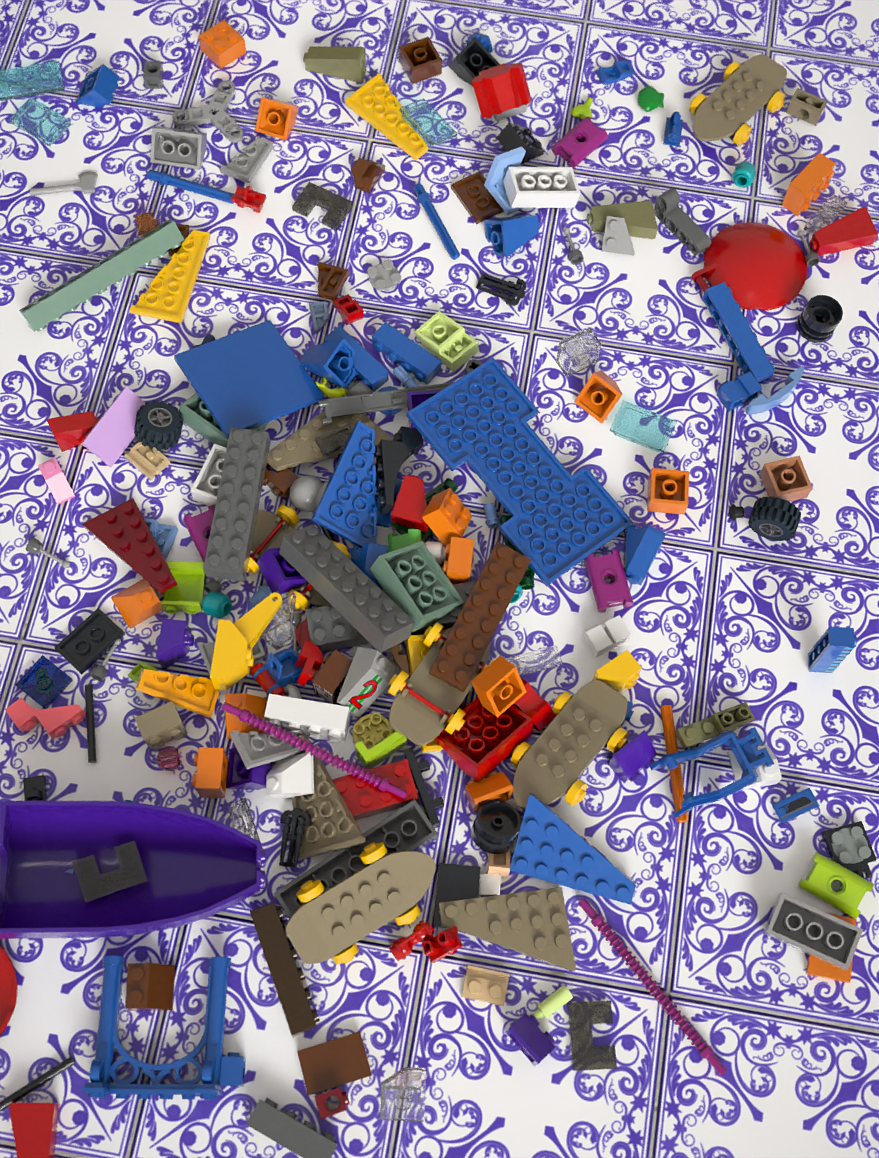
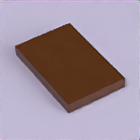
[451,171,504,225]
[297,1031,372,1096]

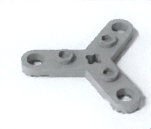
[172,80,244,143]

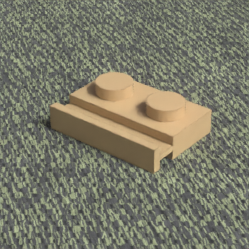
[124,442,170,481]
[462,965,510,1006]

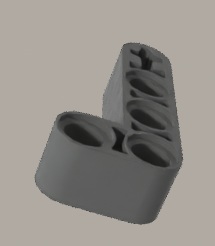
[654,188,711,255]

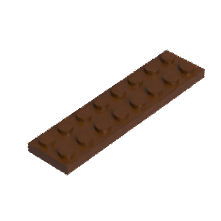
[429,541,531,693]

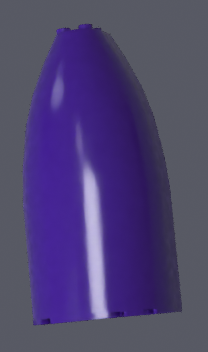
[0,801,265,939]

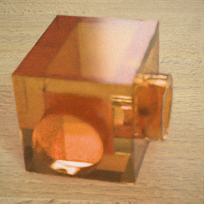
[135,212,159,237]

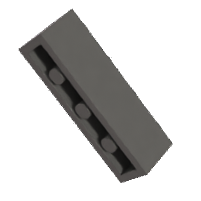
[246,1098,338,1158]

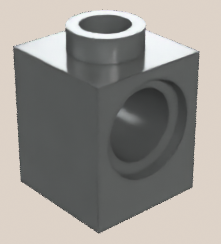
[143,61,164,89]

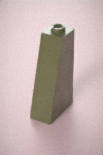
[303,46,367,83]
[587,200,658,239]

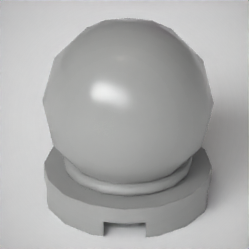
[289,475,329,512]

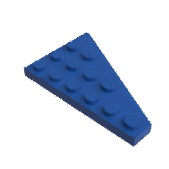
[311,421,377,548]
[510,793,636,905]

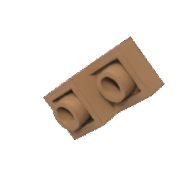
[390,643,410,679]

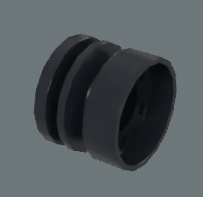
[796,295,843,343]

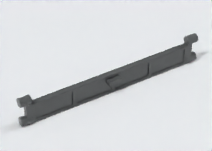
[318,382,454,426]

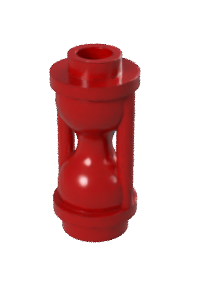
[388,920,435,961]

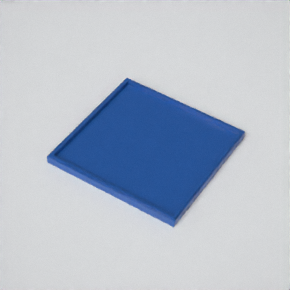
[174,320,324,438]

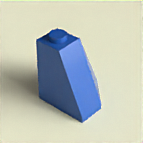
[484,215,539,257]
[299,337,356,389]
[624,525,666,586]
[350,543,388,591]

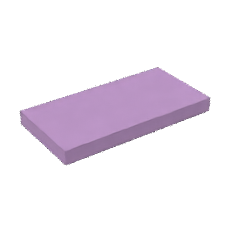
[81,387,145,467]

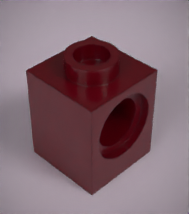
[314,1087,350,1120]

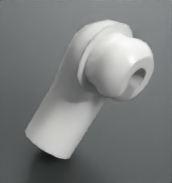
[284,684,302,699]

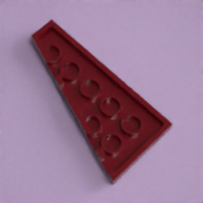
[82,498,178,594]

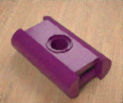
[552,117,608,168]
[183,505,215,562]
[584,550,633,613]

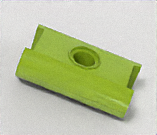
[798,852,874,919]

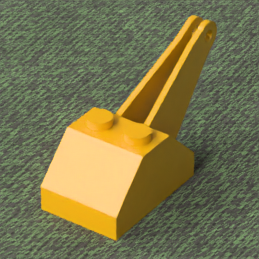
[210,592,283,690]

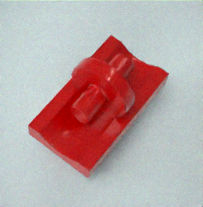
[231,186,267,213]
[422,926,463,963]

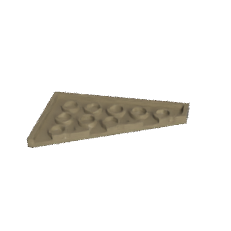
[267,396,393,471]
[292,734,366,860]
[438,887,576,972]

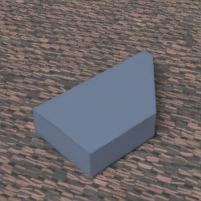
[309,301,330,334]

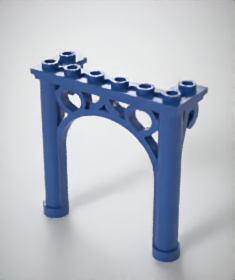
[81,956,231,1100]

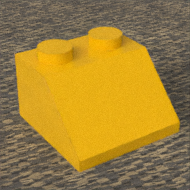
[592,650,642,691]

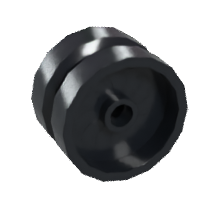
[471,800,522,854]

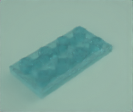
[0,61,65,101]

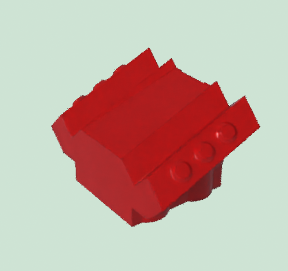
[472,63,532,118]

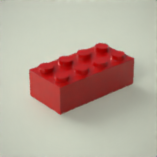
[332,759,418,821]

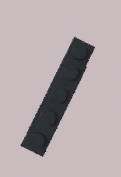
[374,426,423,514]

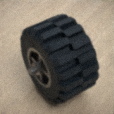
[134,400,183,451]
[748,496,801,541]

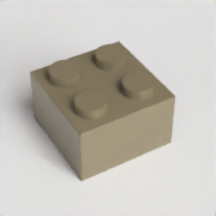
[135,701,188,750]

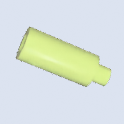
[532,985,573,1020]

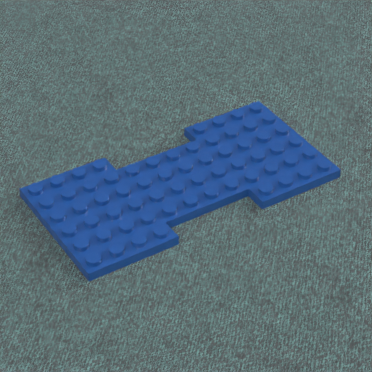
[406,358,634,587]

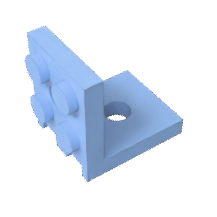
[484,146,526,215]

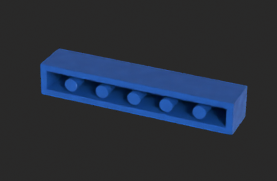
[702,282,775,383]

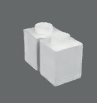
[584,615,631,658]

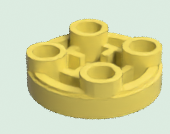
[353,713,393,750]

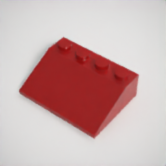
[435,697,533,783]

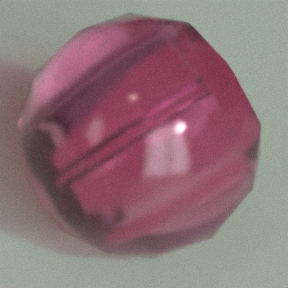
[157,746,180,771]

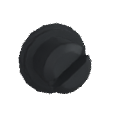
[729,504,744,521]

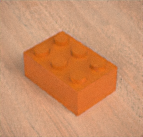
[782,152,836,216]

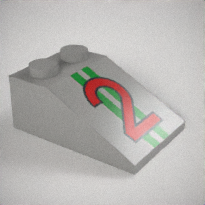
[336,647,396,718]

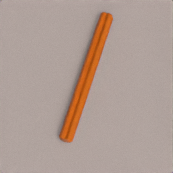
[661,705,689,823]

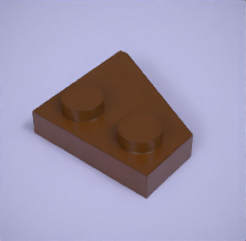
[318,262,350,301]

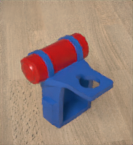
[250,648,302,697]

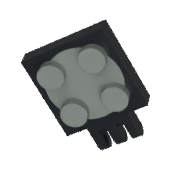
[822,821,877,879]

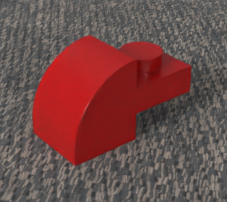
[333,294,364,325]
[295,640,323,686]

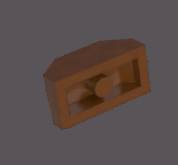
[351,158,385,194]

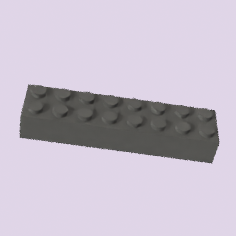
[203,428,271,582]
[279,524,415,653]
[274,799,438,919]

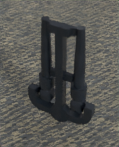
[476,274,526,306]
[279,808,312,868]

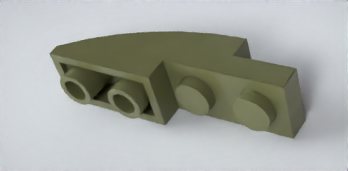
[675,702,755,749]

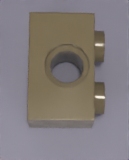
[786,88,828,126]

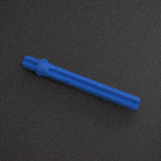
[147,170,234,204]
[413,183,460,260]

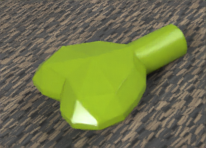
[571,97,593,120]

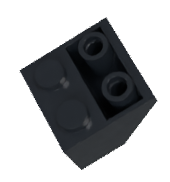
[496,122,545,164]

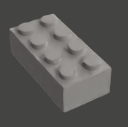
[763,893,863,970]

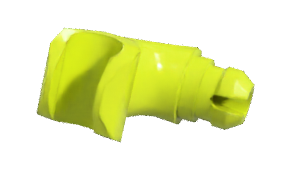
[315,378,348,398]

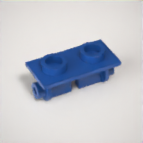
[663,111,683,147]

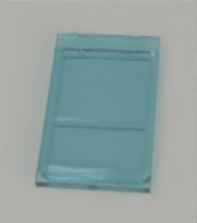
[8,98,71,146]
[399,99,458,146]
[609,400,677,453]

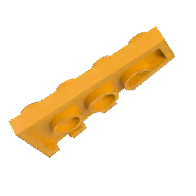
[136,669,220,718]

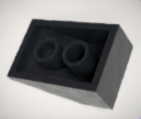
[448,37,500,86]

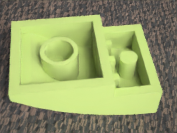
[414,311,479,372]

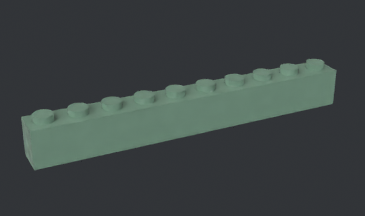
[19,219,184,332]

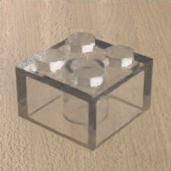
[556,328,601,378]

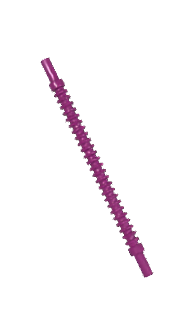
[221,702,408,799]
[578,898,727,1076]

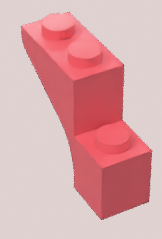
[5,697,86,739]

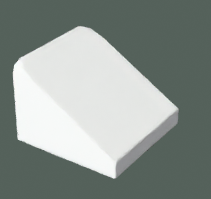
[478,874,501,896]

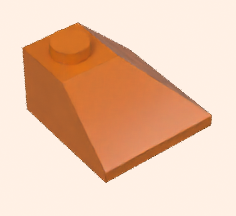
[255,97,299,140]
[574,371,623,424]
[111,579,163,629]
[225,693,268,739]

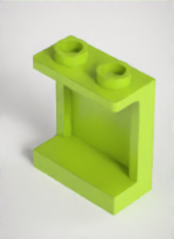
[161,561,206,614]
[355,728,407,770]

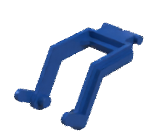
[650,727,774,818]

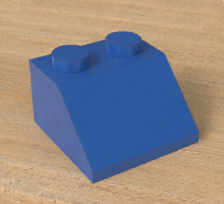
[76,64,119,108]

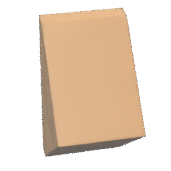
[487,849,510,877]

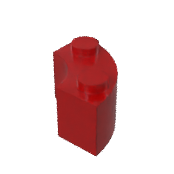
[512,678,556,732]

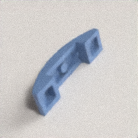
[745,366,805,415]

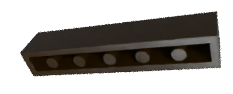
[250,902,320,1037]

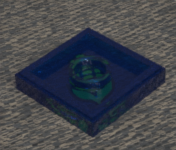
[15,655,73,709]

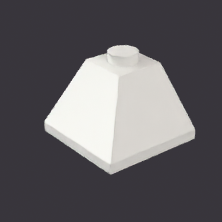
[728,745,782,790]
[266,752,314,799]

